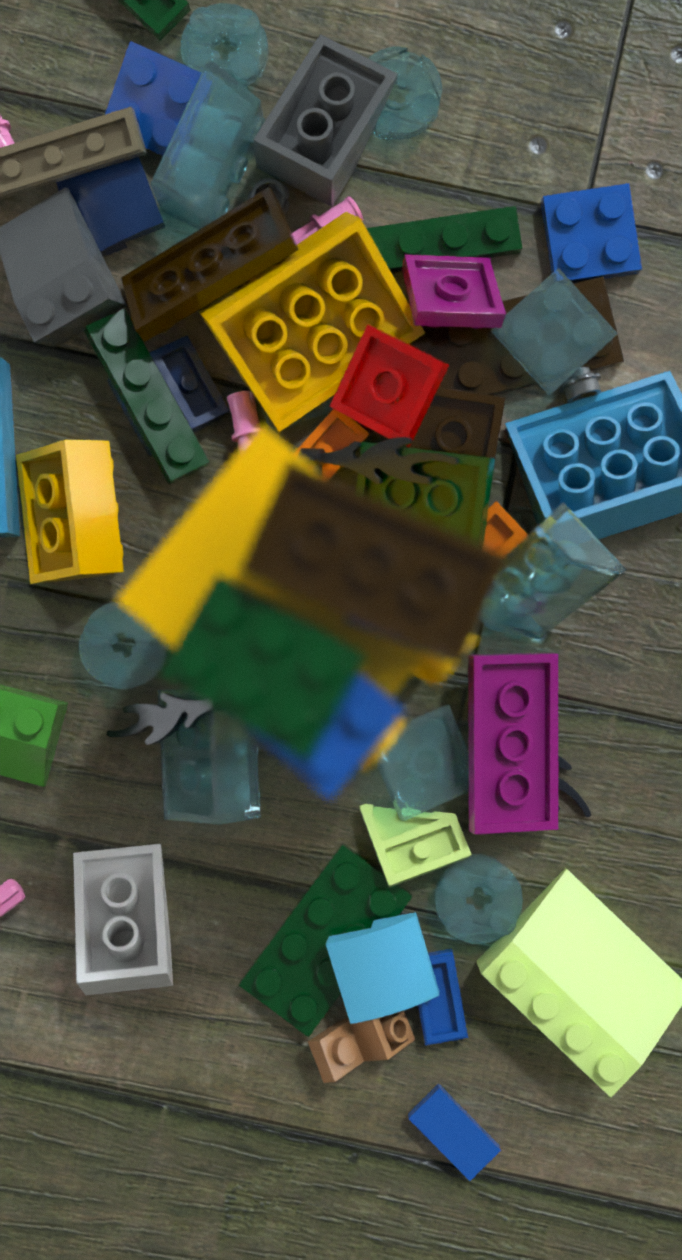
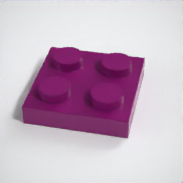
[402,255,506,329]

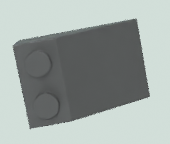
[253,34,398,207]
[0,187,127,348]

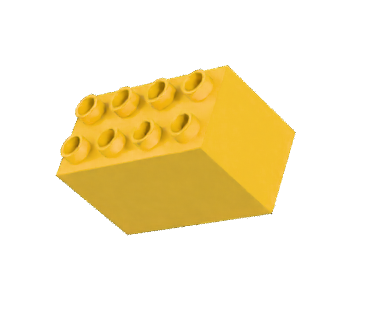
[116,425,477,772]

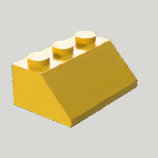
[16,440,124,584]

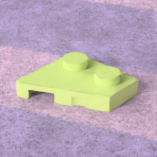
[359,804,472,887]

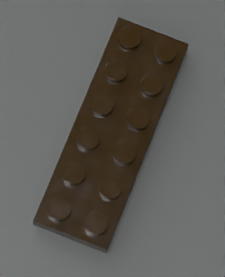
[410,276,624,396]

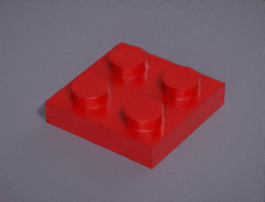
[329,324,449,447]

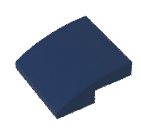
[56,157,165,257]
[107,335,229,457]

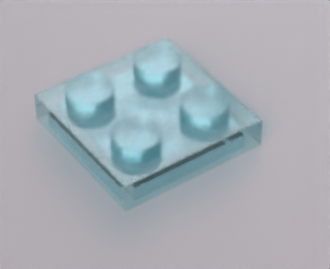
[491,268,618,396]
[376,705,469,821]

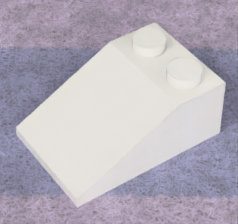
[73,844,173,995]

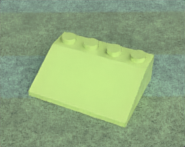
[476,868,682,1097]

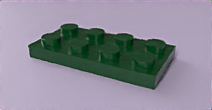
[239,842,413,1037]

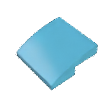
[326,912,439,1024]

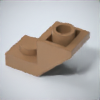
[308,1010,415,1083]

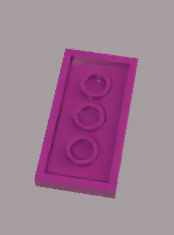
[468,653,558,835]

